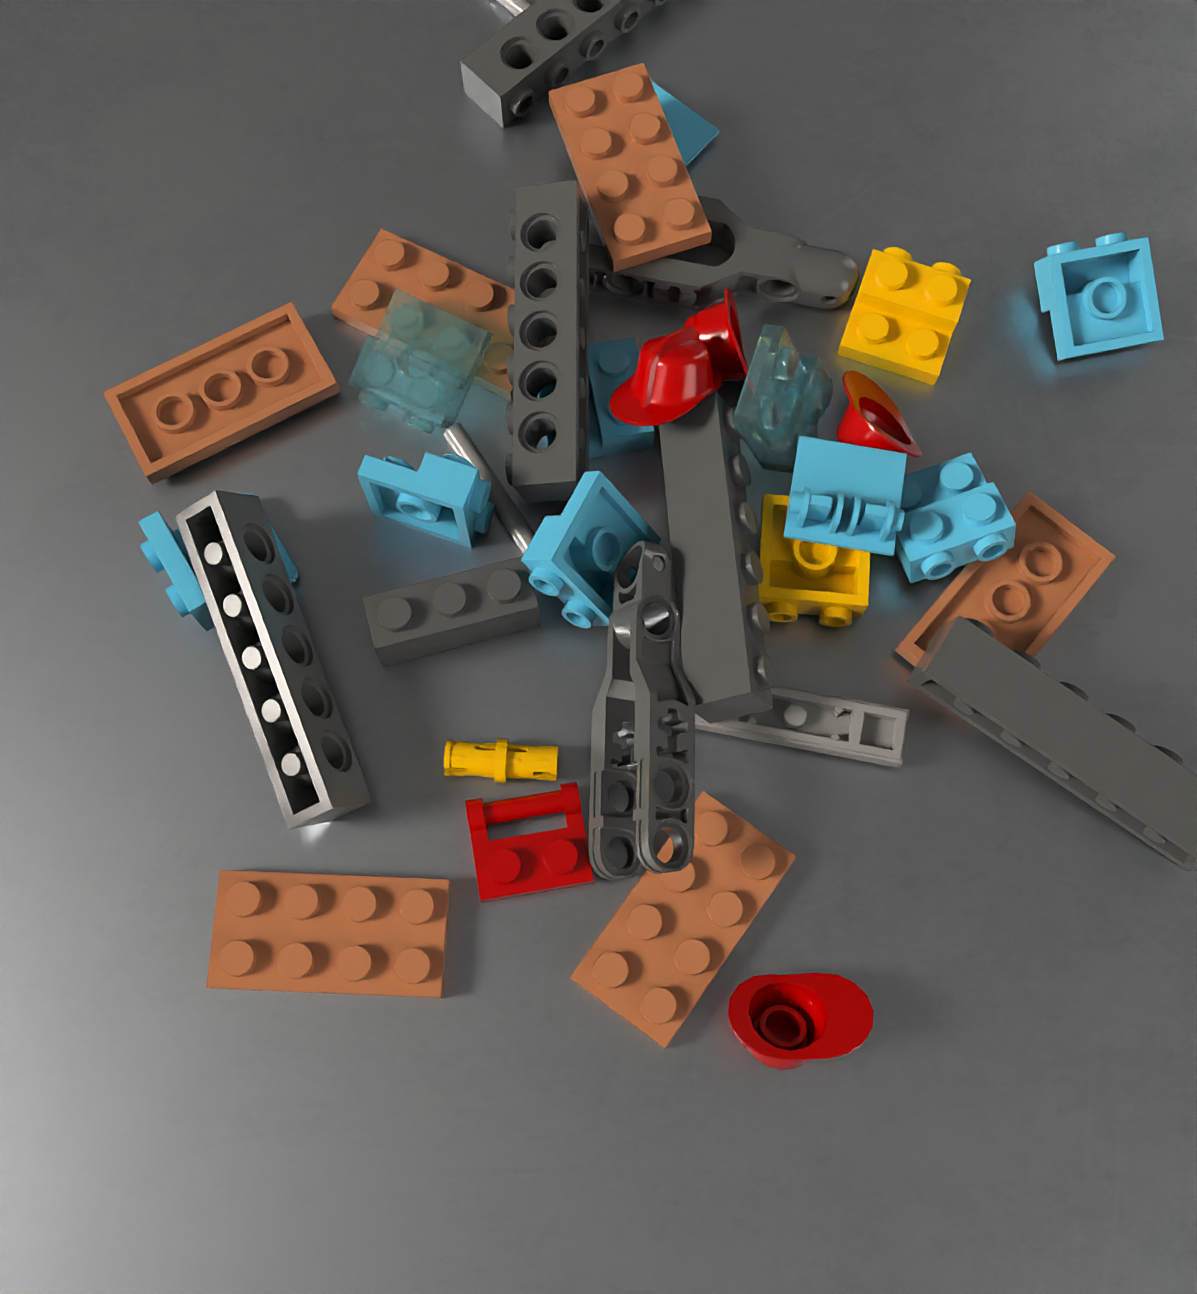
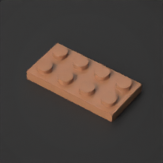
[548,62,712,273]
[331,228,549,401]
[103,301,341,485]
[895,491,1116,667]
[570,791,797,1049]
[206,870,451,999]

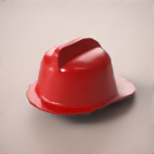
[684,287,761,407]
[609,325,722,426]
[836,370,922,457]
[727,973,874,1070]

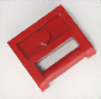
[465,782,594,903]

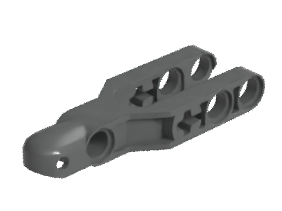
[577,180,859,311]
[588,541,695,880]

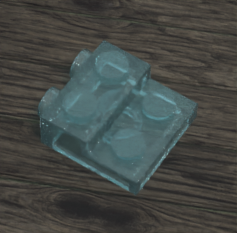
[348,288,493,434]
[731,324,833,474]

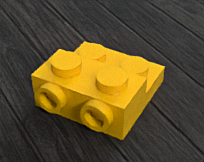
[837,247,971,386]
[757,494,870,627]

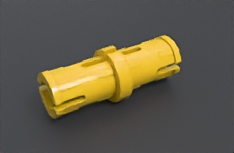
[444,738,559,783]

